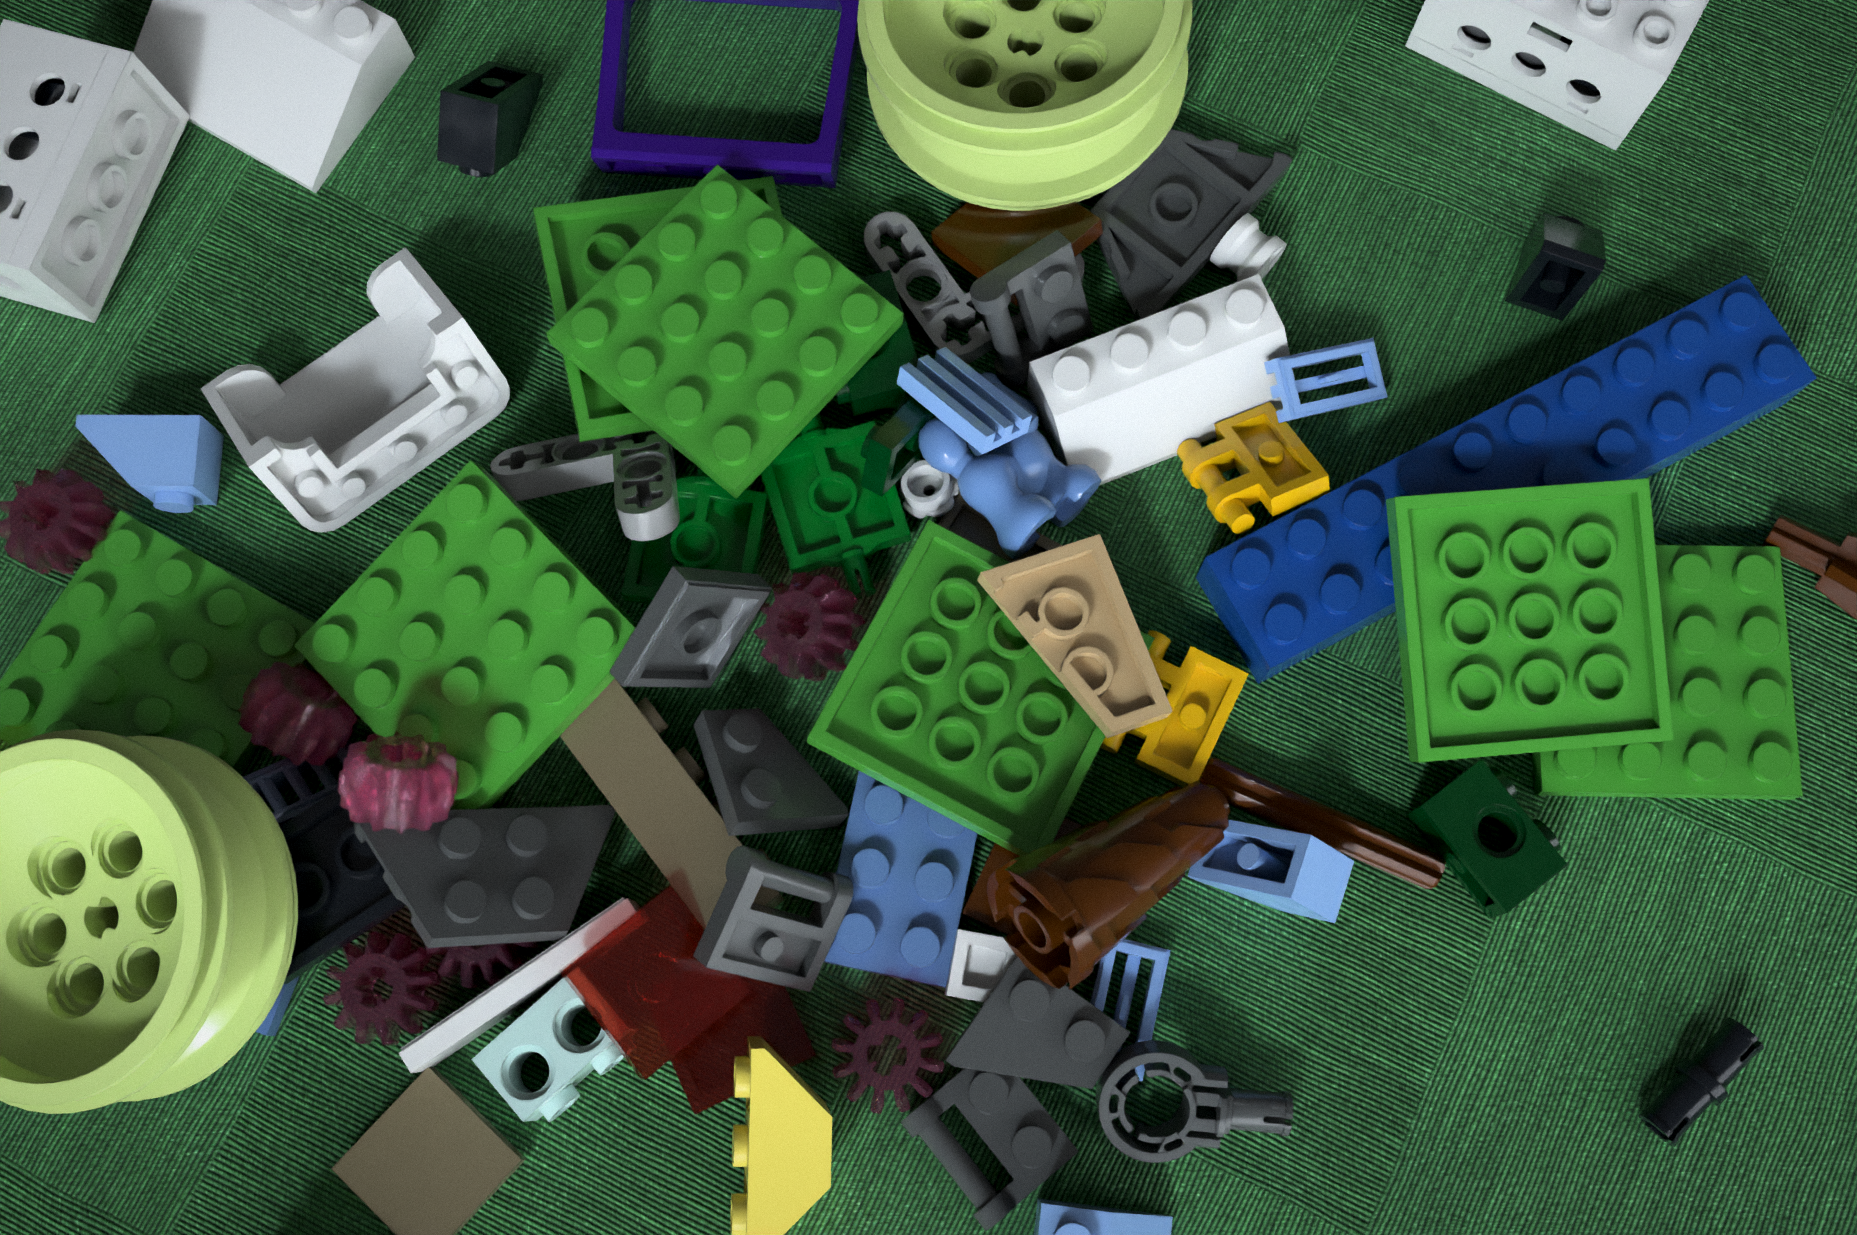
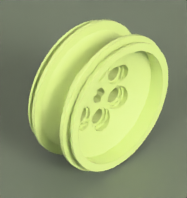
[857,0,1192,211]
[0,729,298,1114]

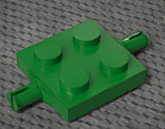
[761,413,911,600]
[621,468,769,604]

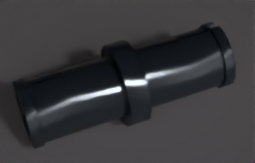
[1638,1017,1764,1147]

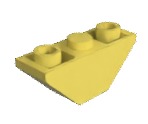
[730,1036,832,1235]

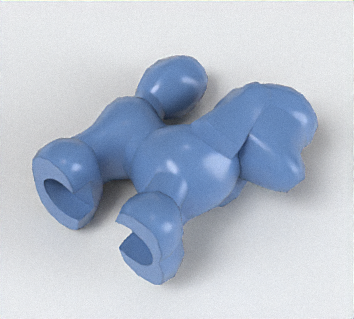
[918,372,1102,560]

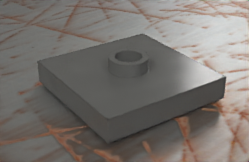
[610,566,772,688]

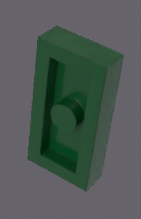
[861,393,936,497]

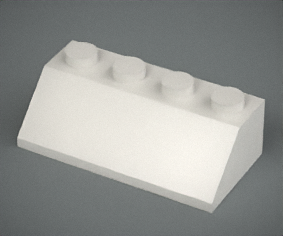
[1027,274,1295,486]

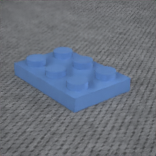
[824,771,978,988]

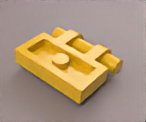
[1177,402,1330,534]
[1100,630,1249,787]

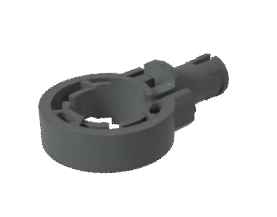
[1096,1040,1293,1163]

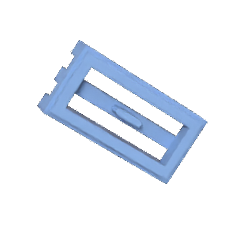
[1264,338,1388,423]
[897,347,1032,454]
[1090,939,1171,1082]

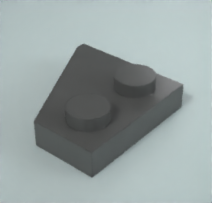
[693,708,849,836]
[944,956,1130,1089]

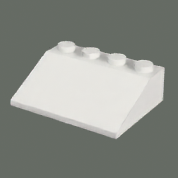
[133,0,415,193]

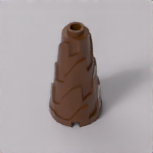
[987,781,1230,990]

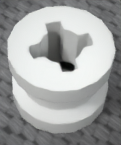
[1210,213,1287,282]

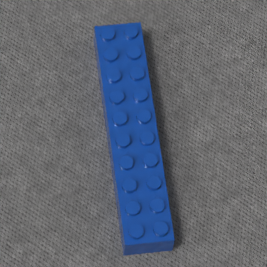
[1196,275,1817,684]

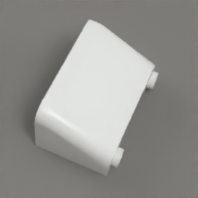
[200,247,510,533]

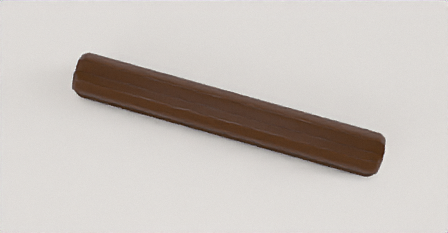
[1198,758,1446,889]

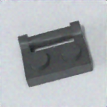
[970,230,1094,387]
[693,845,854,992]
[900,1068,1079,1231]

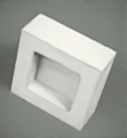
[945,929,1016,1002]

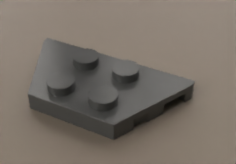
[1090,129,1293,321]
[354,805,615,948]

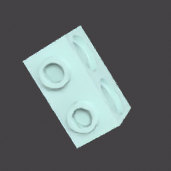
[471,967,638,1122]

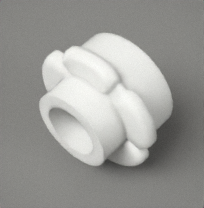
[899,460,959,518]

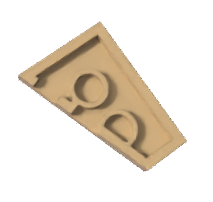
[977,534,1173,738]

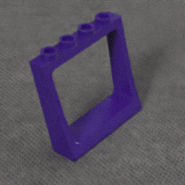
[591,0,859,188]

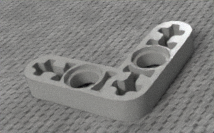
[864,212,1084,364]
[490,430,680,541]

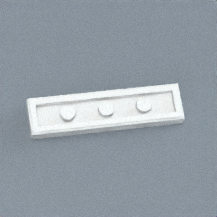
[398,897,648,1073]

